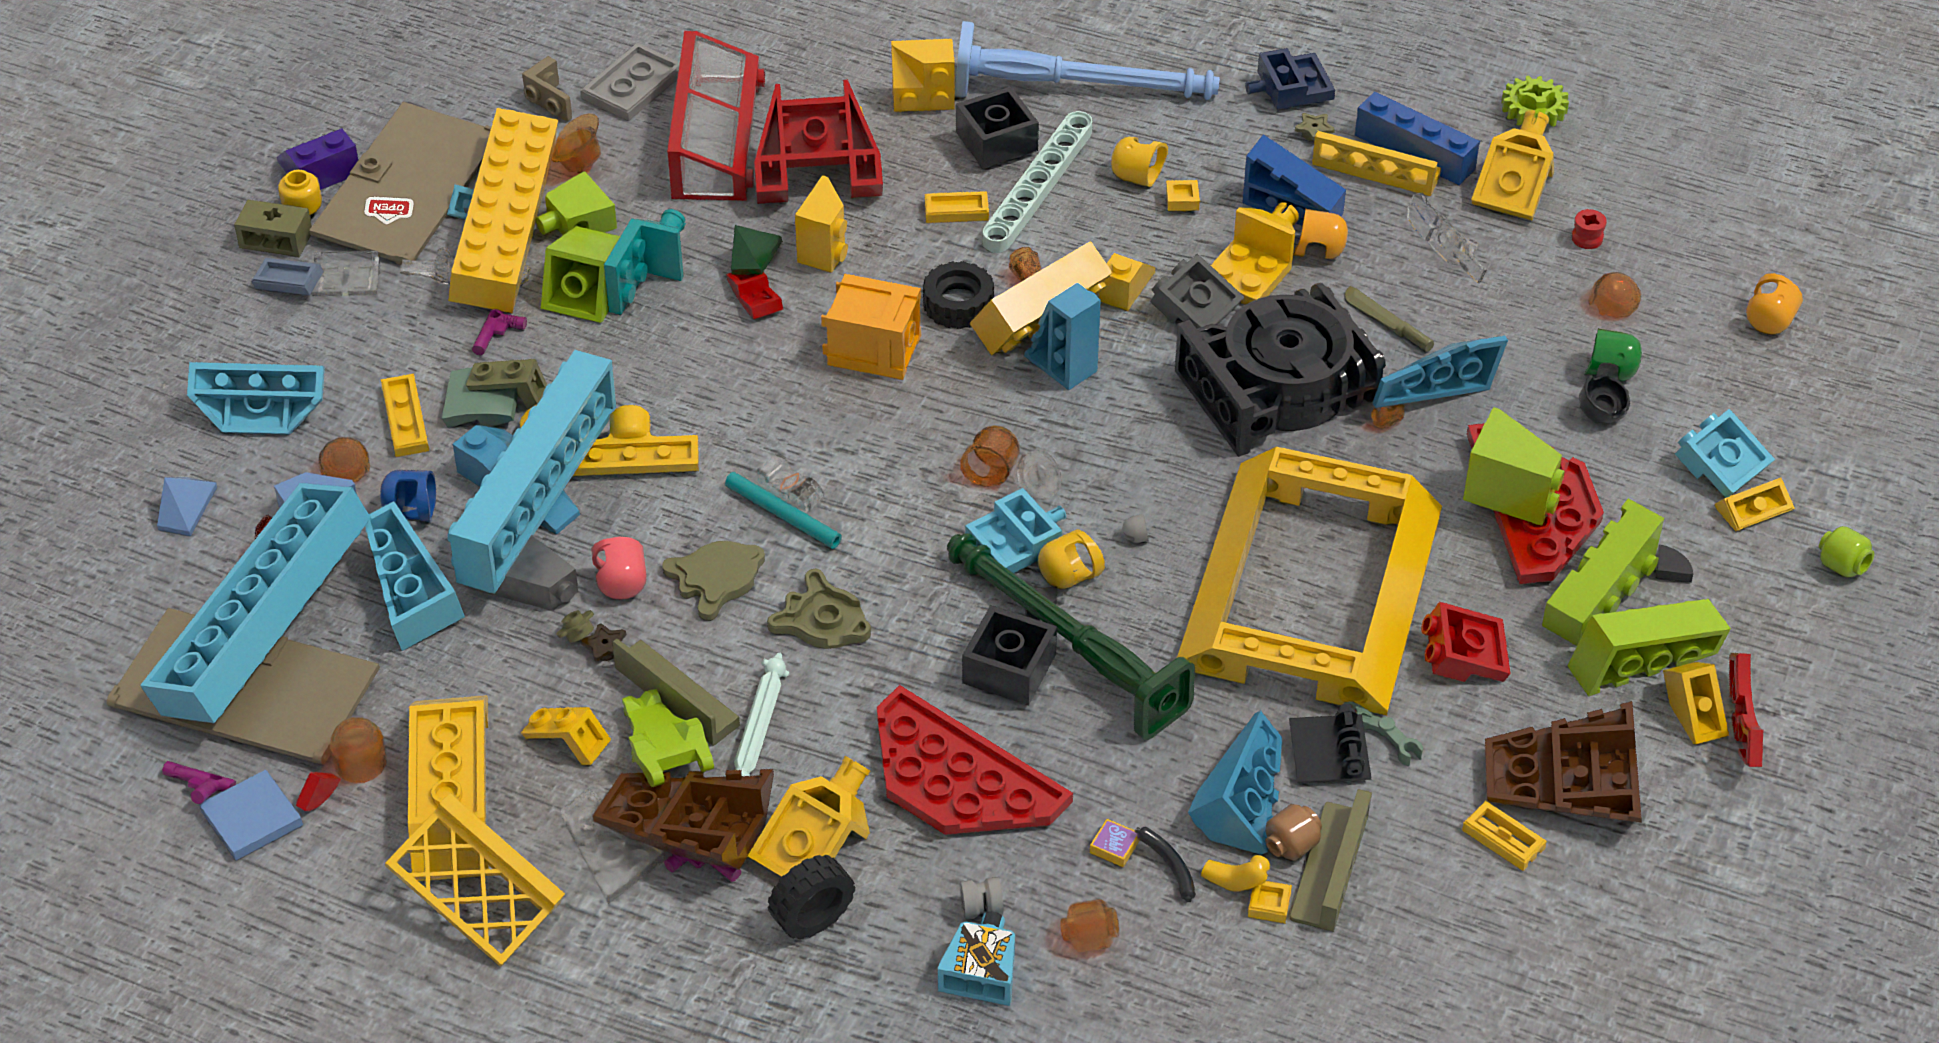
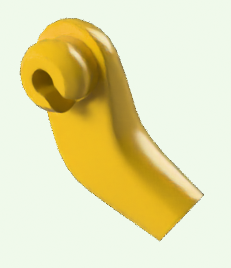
[1201,855,1270,892]

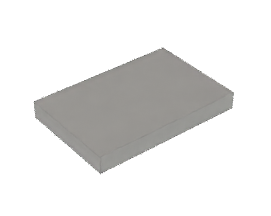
[580,43,680,121]

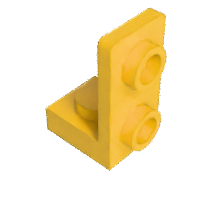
[521,707,611,765]

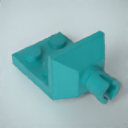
[604,209,686,315]

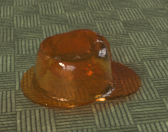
[551,113,601,174]

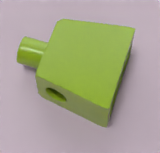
[535,171,617,235]

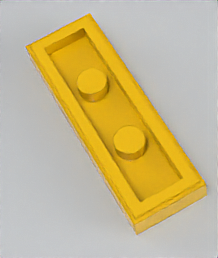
[381,374,429,457]

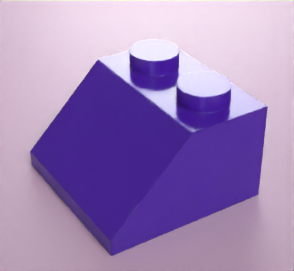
[277,128,359,190]

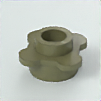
[556,610,594,642]

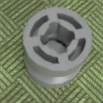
[960,877,1004,920]

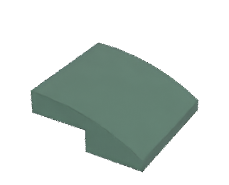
[442,367,518,428]

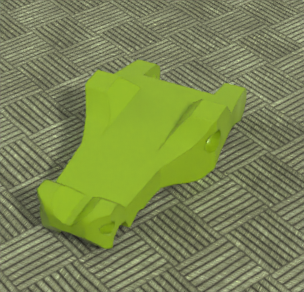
[622,689,714,787]

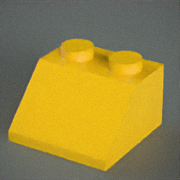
[795,175,848,273]

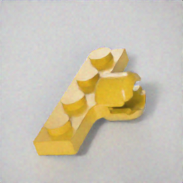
[573,405,699,476]

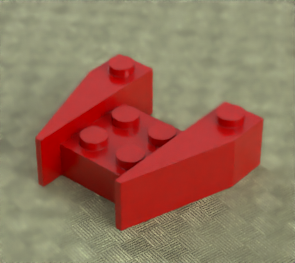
[754,79,883,204]

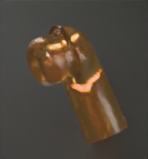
[1371,404,1405,429]

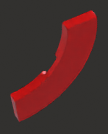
[1729,653,1764,767]

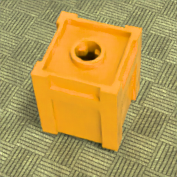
[821,274,921,380]

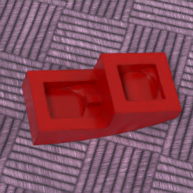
[726,272,784,319]

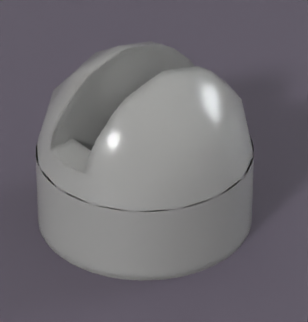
[1122,514,1149,543]

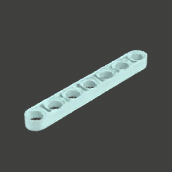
[982,111,1093,253]

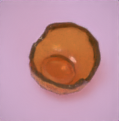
[1588,272,1641,318]
[318,437,370,483]

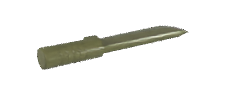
[1345,286,1434,352]

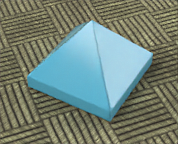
[447,184,474,220]

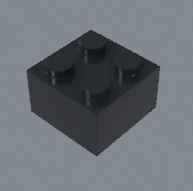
[956,86,1039,169]
[962,605,1057,706]

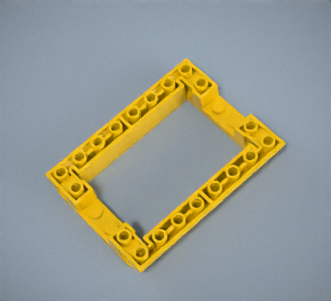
[1177,447,1442,716]

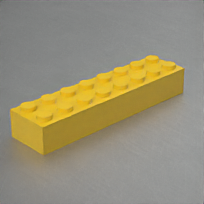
[448,108,558,313]

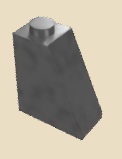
[472,535,579,611]

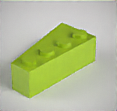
[1542,498,1664,646]

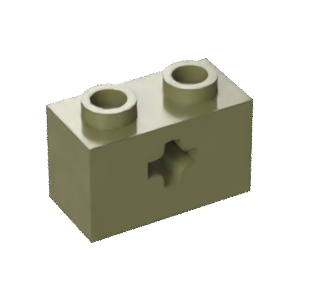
[234,199,312,257]

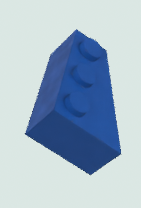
[1242,134,1346,226]

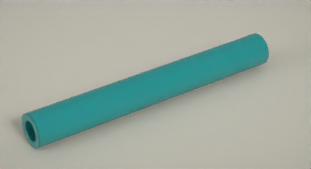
[725,472,842,549]

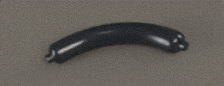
[1135,826,1196,902]

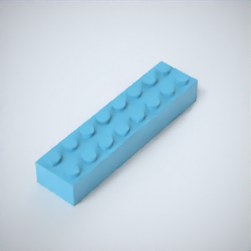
[448,350,616,594]
[140,483,371,723]

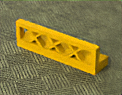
[1312,131,1441,196]

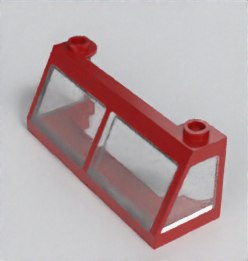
[667,31,765,201]

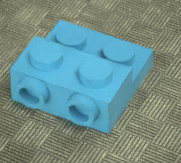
[1675,409,1775,498]

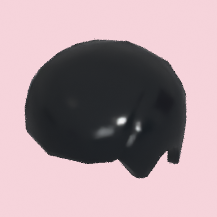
[1579,374,1630,424]

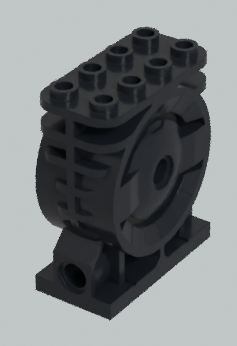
[1175,283,1386,457]

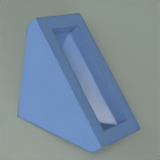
[157,477,217,536]

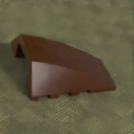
[1485,701,1642,823]
[593,769,774,870]

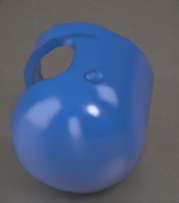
[380,470,436,522]

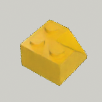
[891,39,955,112]

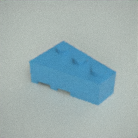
[1024,283,1101,390]

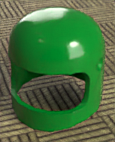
[1584,328,1642,381]

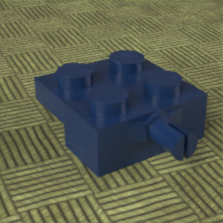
[1245,48,1335,110]

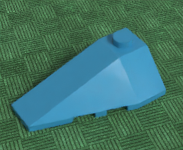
[1372,336,1508,408]
[452,425,580,535]
[1188,710,1282,855]

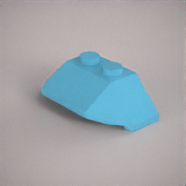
[187,362,325,435]

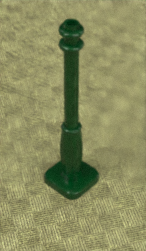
[947,533,1195,740]

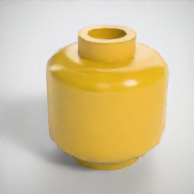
[278,170,322,215]

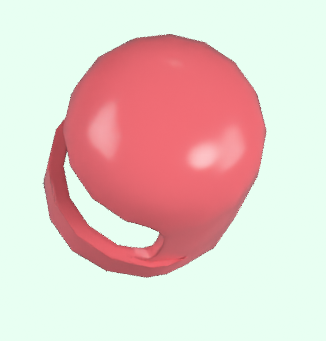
[591,537,647,600]

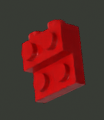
[1421,601,1511,682]

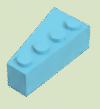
[365,501,465,651]

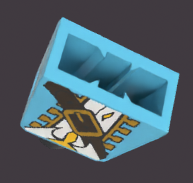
[938,912,1015,1006]

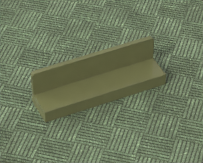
[612,639,740,746]
[1290,789,1372,932]

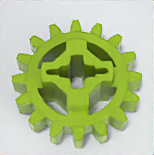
[1501,75,1569,127]

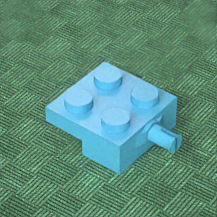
[965,488,1066,573]

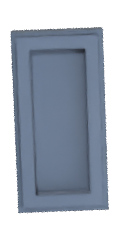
[251,258,324,295]

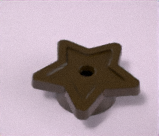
[581,623,627,661]

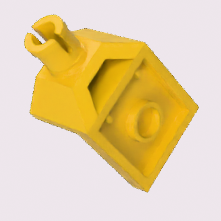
[1471,110,1554,221]
[1210,202,1299,305]
[748,756,870,877]

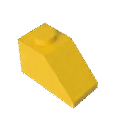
[1099,253,1156,311]
[1663,662,1729,744]

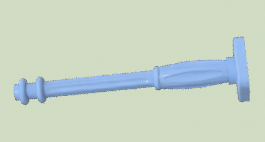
[955,21,1220,100]

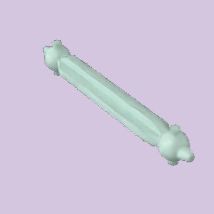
[734,653,789,776]

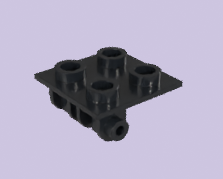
[1289,704,1372,783]

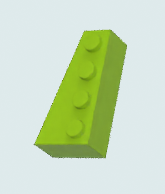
[1567,599,1731,697]

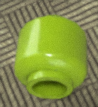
[1819,526,1874,578]

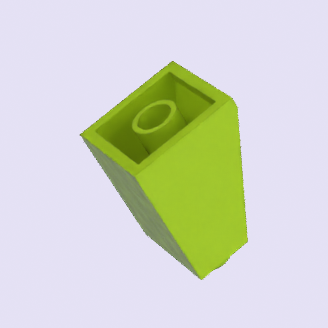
[541,226,620,323]
[1463,407,1565,526]

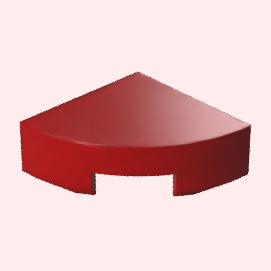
[295,772,341,811]

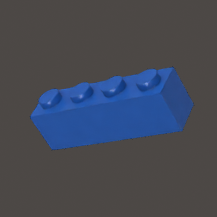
[1355,92,1480,185]

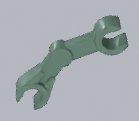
[1344,701,1423,766]

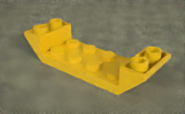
[408,695,490,881]

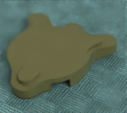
[662,541,765,621]
[767,568,871,649]

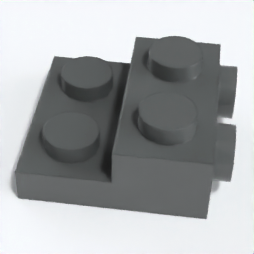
[1150,254,1244,329]

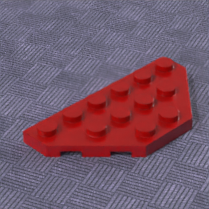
[1466,423,1604,584]
[877,685,1073,835]

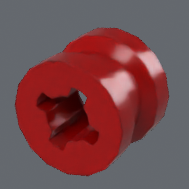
[1571,209,1607,249]

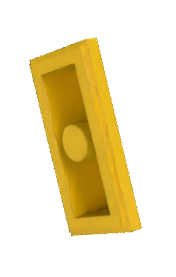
[1714,478,1795,532]

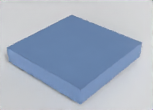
[199,770,303,861]

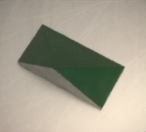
[731,225,783,275]

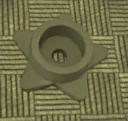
[1295,113,1335,142]

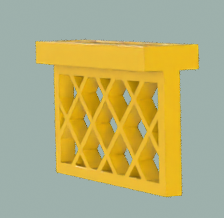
[385,793,565,967]

